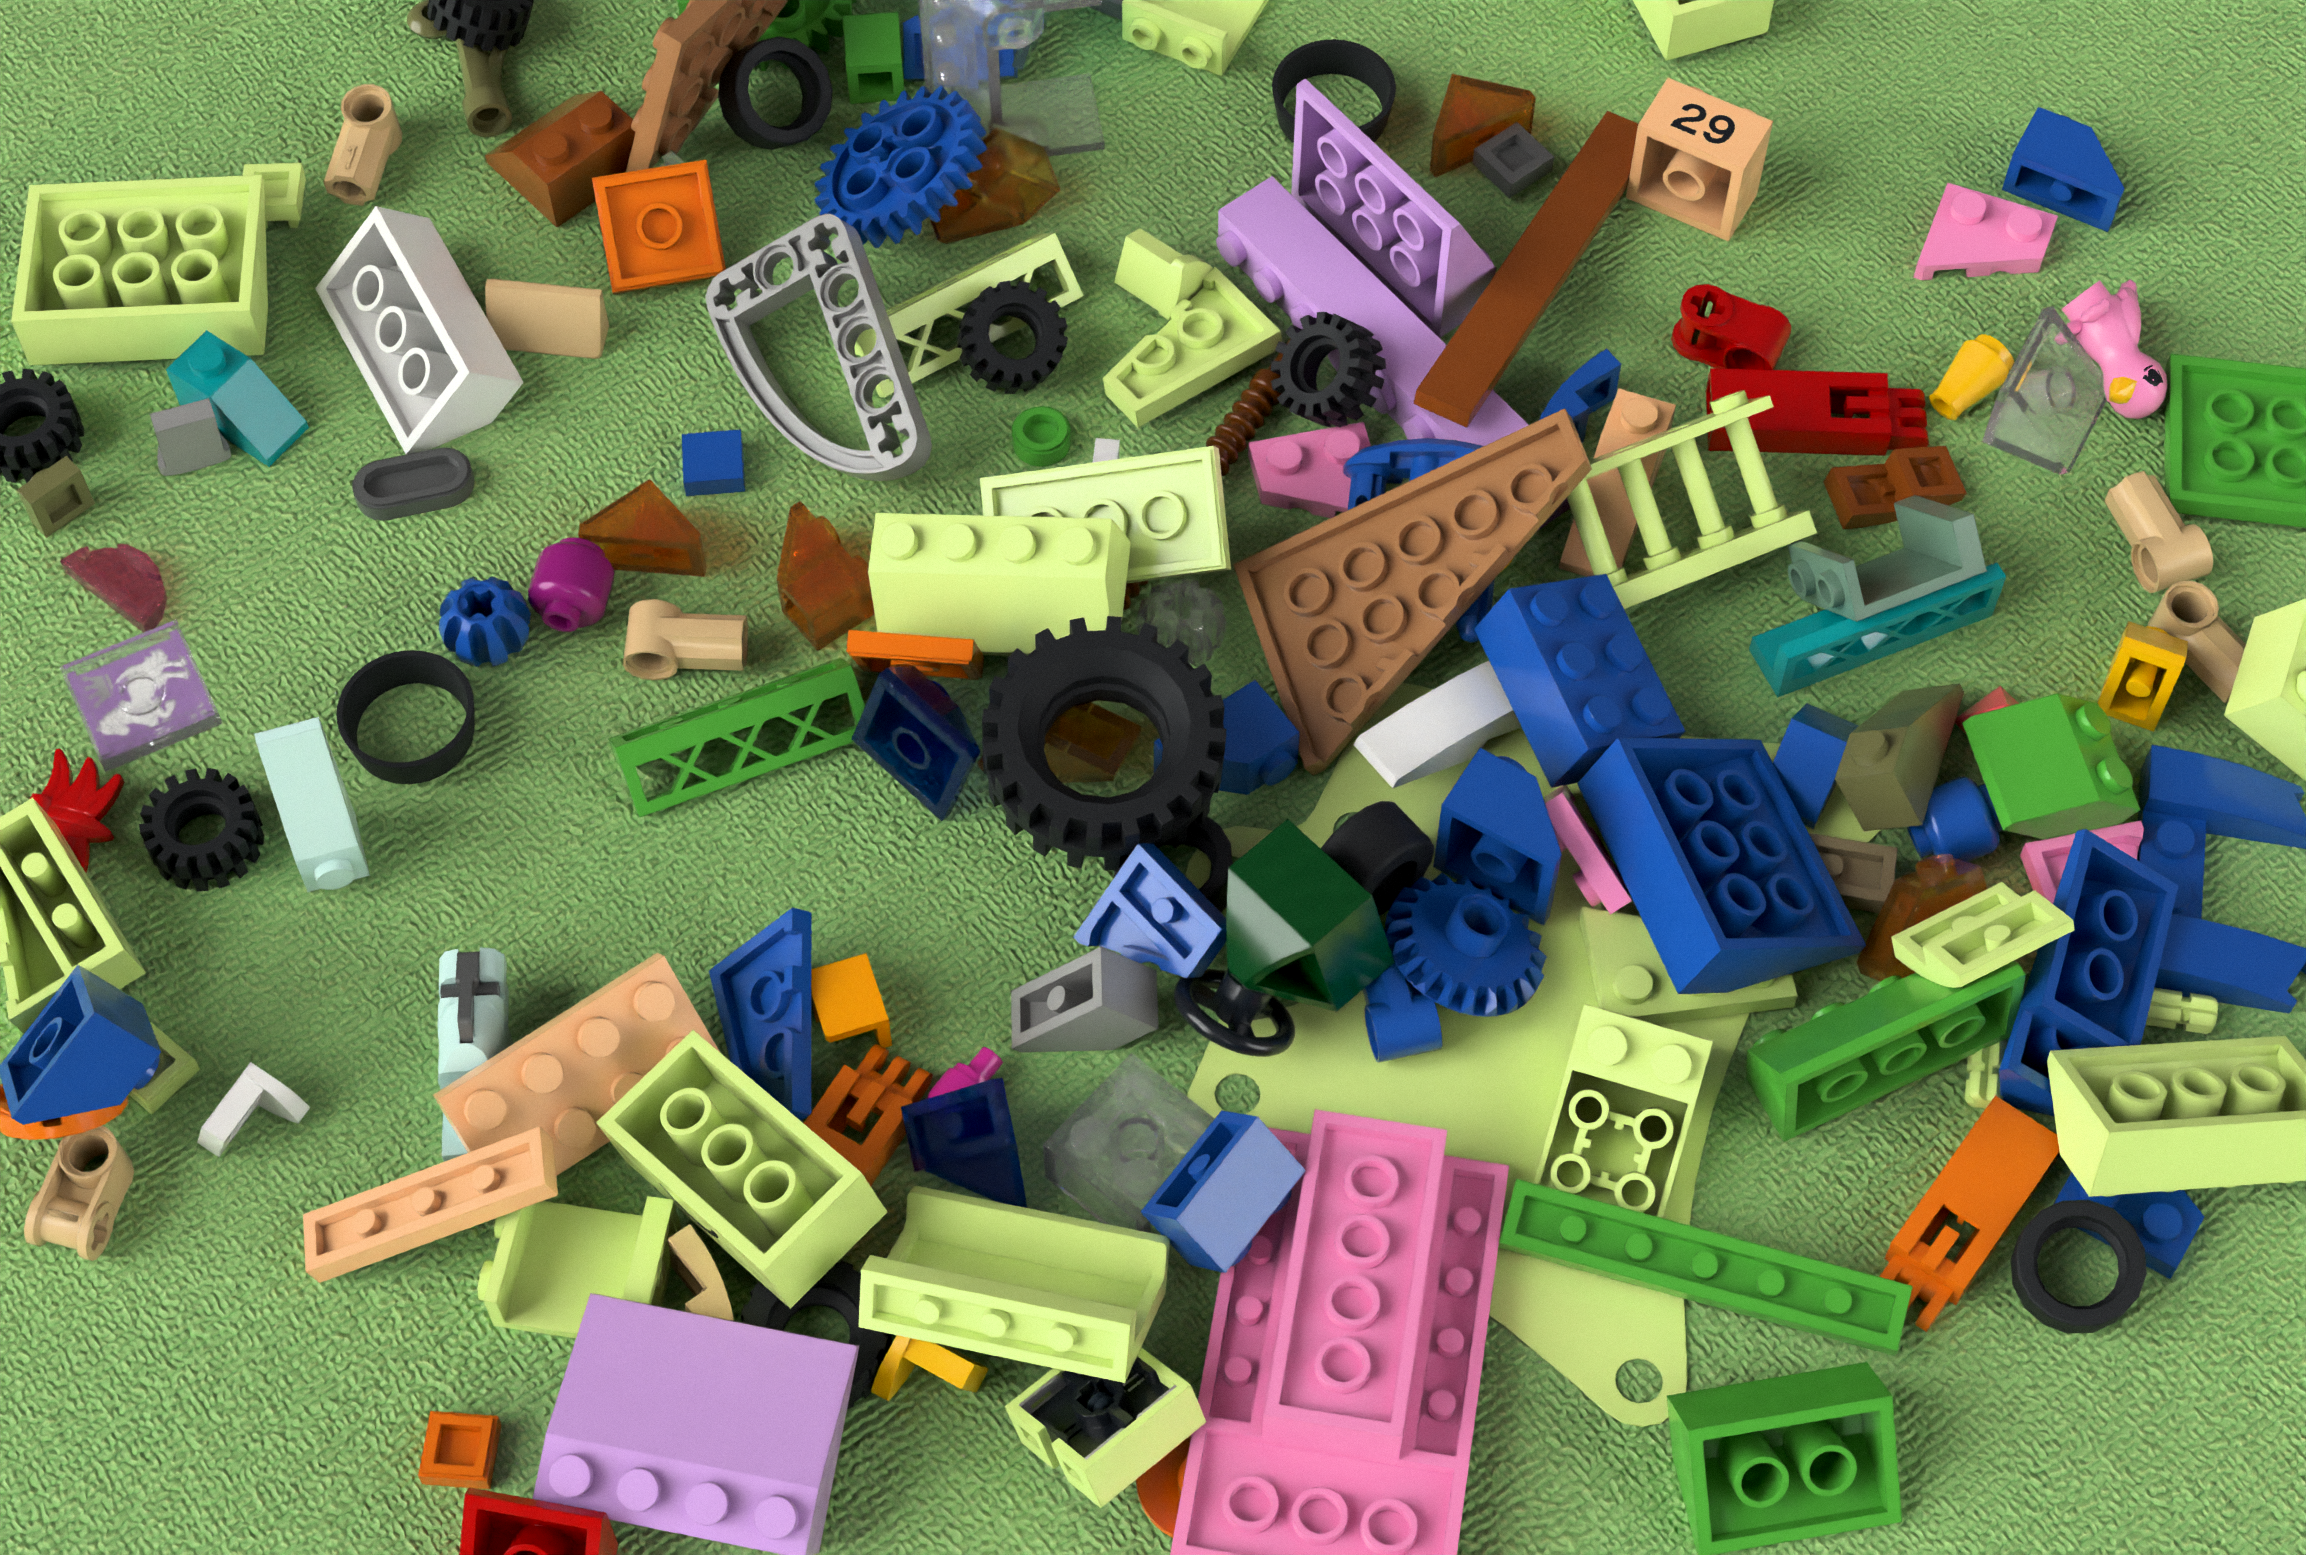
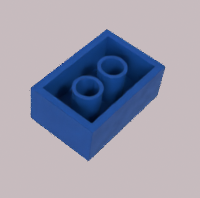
[1474,574,1686,788]

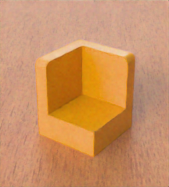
[811,953,892,1048]

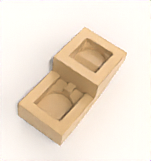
[668,1224,734,1321]

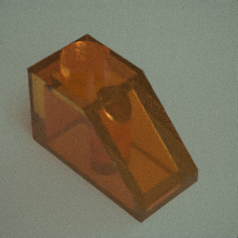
[1857,854,1987,981]

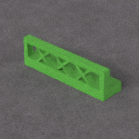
[608,658,874,818]

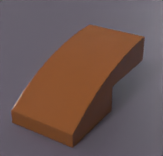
[1823,446,1967,530]

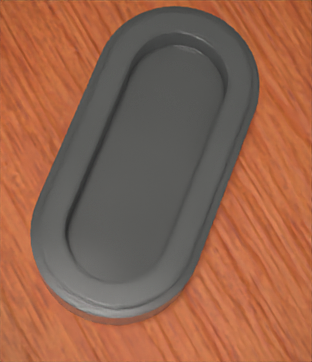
[352,448,475,521]

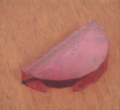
[60,544,167,636]

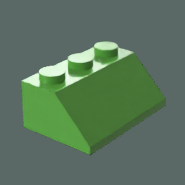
[1667,1362,1902,1555]

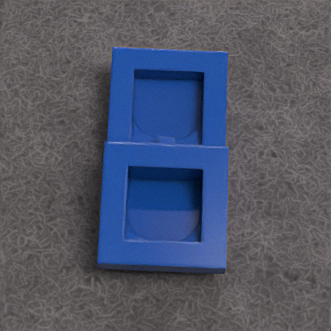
[1539,348,1621,443]

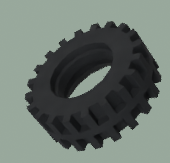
[982,616,1227,871]

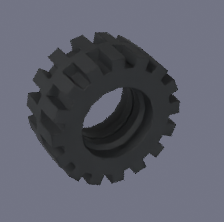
[427,0,534,51]
[957,280,1068,394]

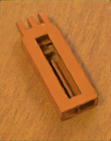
[804,1044,933,1186]
[1879,1095,2060,1332]

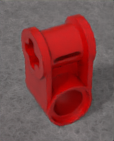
[1671,284,1791,370]

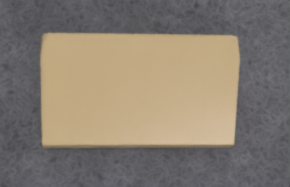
[485,279,609,359]

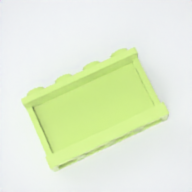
[858,1186,1170,1383]

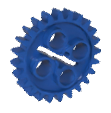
[814,86,987,248]

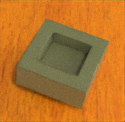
[17,456,95,538]

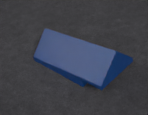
[1999,829,2179,1116]

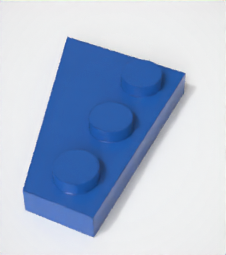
[709,907,812,1121]

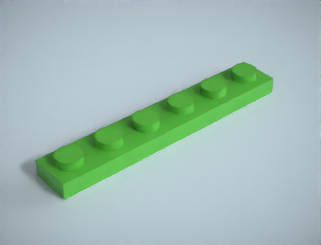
[1499,1179,1913,1356]

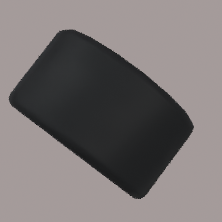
[1321,801,1435,916]

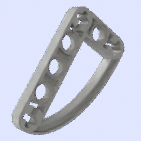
[706,214,932,481]

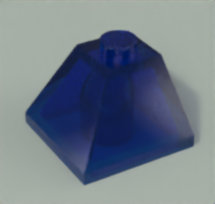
[851,666,981,821]

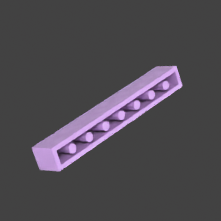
[1216,176,1570,530]

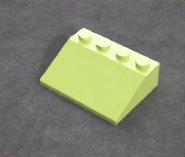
[11,175,268,365]

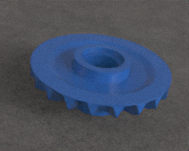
[1385,872,1547,1017]

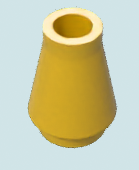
[1929,334,2014,420]

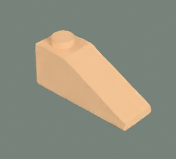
[1559,388,1676,577]

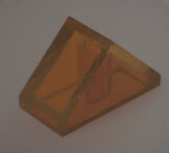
[1430,74,1536,178]
[578,479,707,577]
[1044,702,1142,783]

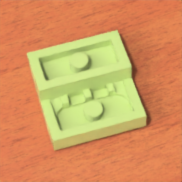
[1891,882,2075,988]

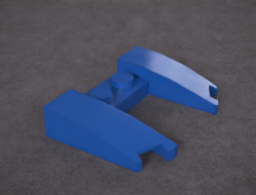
[2137,745,2306,1014]

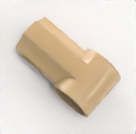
[324,84,402,206]
[2104,471,2213,593]
[2148,581,2246,703]
[623,599,748,680]

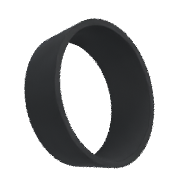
[1272,39,1396,143]
[336,650,475,784]

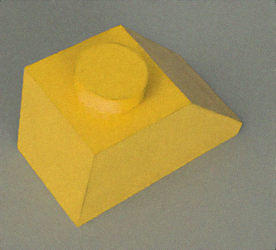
[2097,621,2188,732]

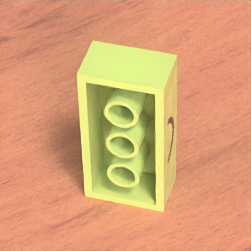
[596,1030,887,1309]

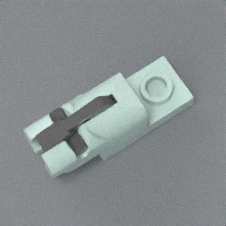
[438,947,514,1162]

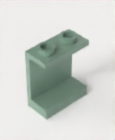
[1788,495,1987,622]

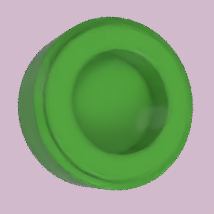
[1012,406,1071,467]

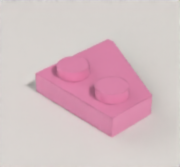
[1248,422,1371,518]

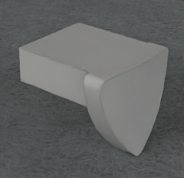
[150,398,231,476]

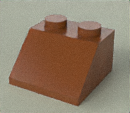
[485,91,636,227]

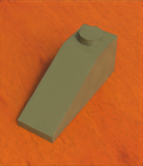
[1835,683,1964,831]

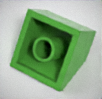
[1962,693,2140,839]

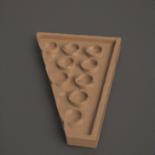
[626,0,788,172]
[1233,408,1592,776]

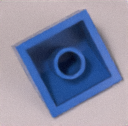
[1433,748,1562,926]
[0,965,161,1125]

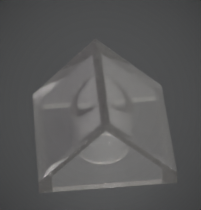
[1982,306,2107,475]

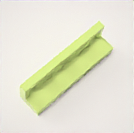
[854,233,1084,397]

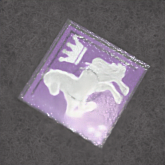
[60,620,223,772]

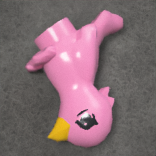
[2057,279,2167,419]

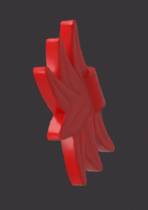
[30,748,125,873]

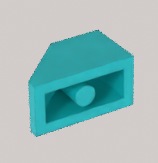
[166,330,309,467]

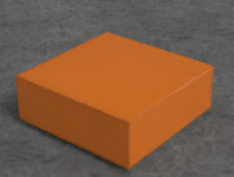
[418,1411,502,1490]

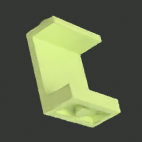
[1122,0,1269,76]
[478,1196,681,1338]

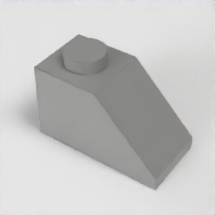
[1011,947,1158,1052]

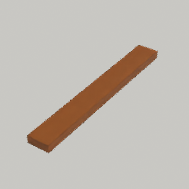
[1413,111,1638,428]

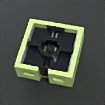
[1005,1347,1206,1508]

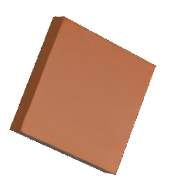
[592,160,726,294]
[846,630,984,680]

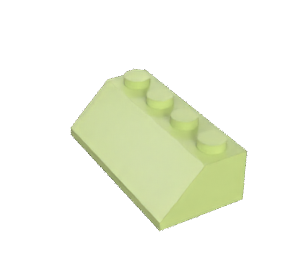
[868,513,1131,656]
[2047,1036,2306,1197]

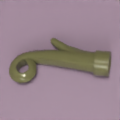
[407,0,512,137]

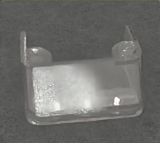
[917,0,1105,162]

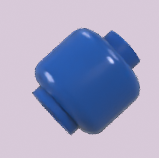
[1907,776,2003,869]

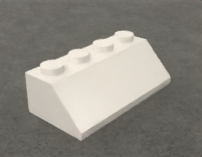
[315,206,524,454]

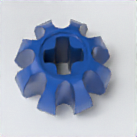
[438,577,531,667]

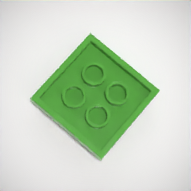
[2165,354,2306,528]

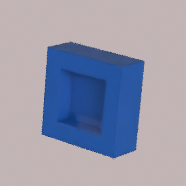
[682,429,745,496]

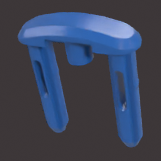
[1343,438,1495,643]

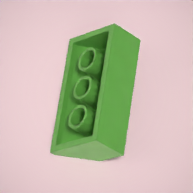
[1746,961,2026,1142]

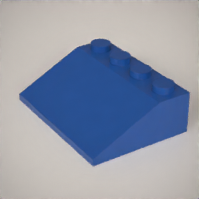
[1577,737,1866,994]

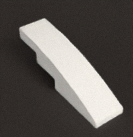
[1353,661,1522,788]

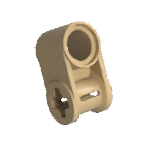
[24,1126,134,1261]

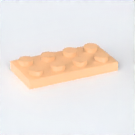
[433,953,720,1176]

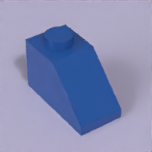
[2002,107,2125,232]
[1154,680,1300,795]

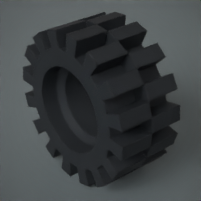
[1270,312,1386,427]
[0,369,84,483]
[139,768,264,891]

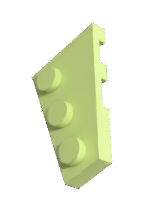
[1103,267,1282,428]
[1579,907,1798,1025]

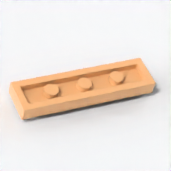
[303,1126,558,1283]

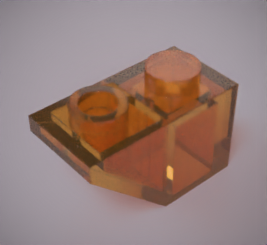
[930,127,1061,244]
[777,501,875,652]

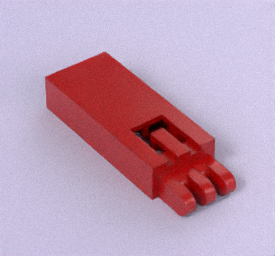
[1705,368,1929,456]

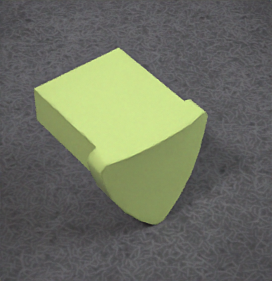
[1114,228,1214,320]

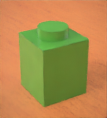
[843,12,905,104]

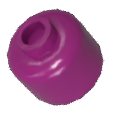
[528,537,614,632]

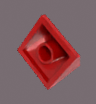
[459,1487,619,1555]

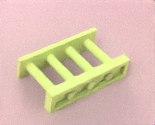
[1567,390,1817,609]

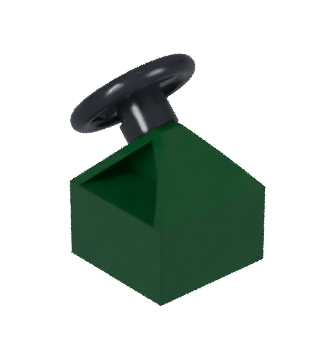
[1174,819,1395,1057]

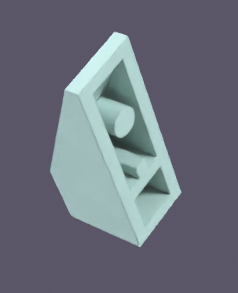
[254,717,370,892]

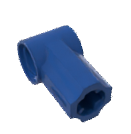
[1362,929,1442,1063]

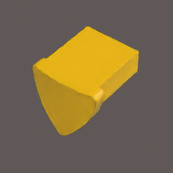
[871,1335,989,1401]

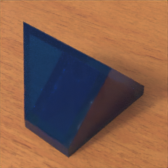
[901,1078,1028,1208]

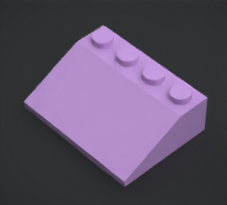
[1291,79,1496,338]
[533,1293,859,1555]

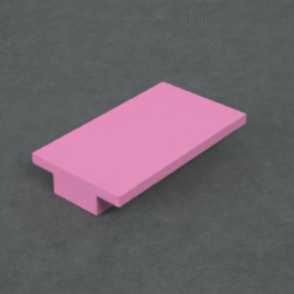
[1170,1109,1509,1555]

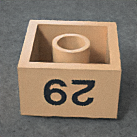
[1626,78,1773,242]

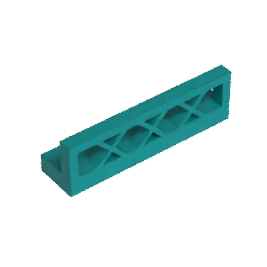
[1749,562,2006,698]

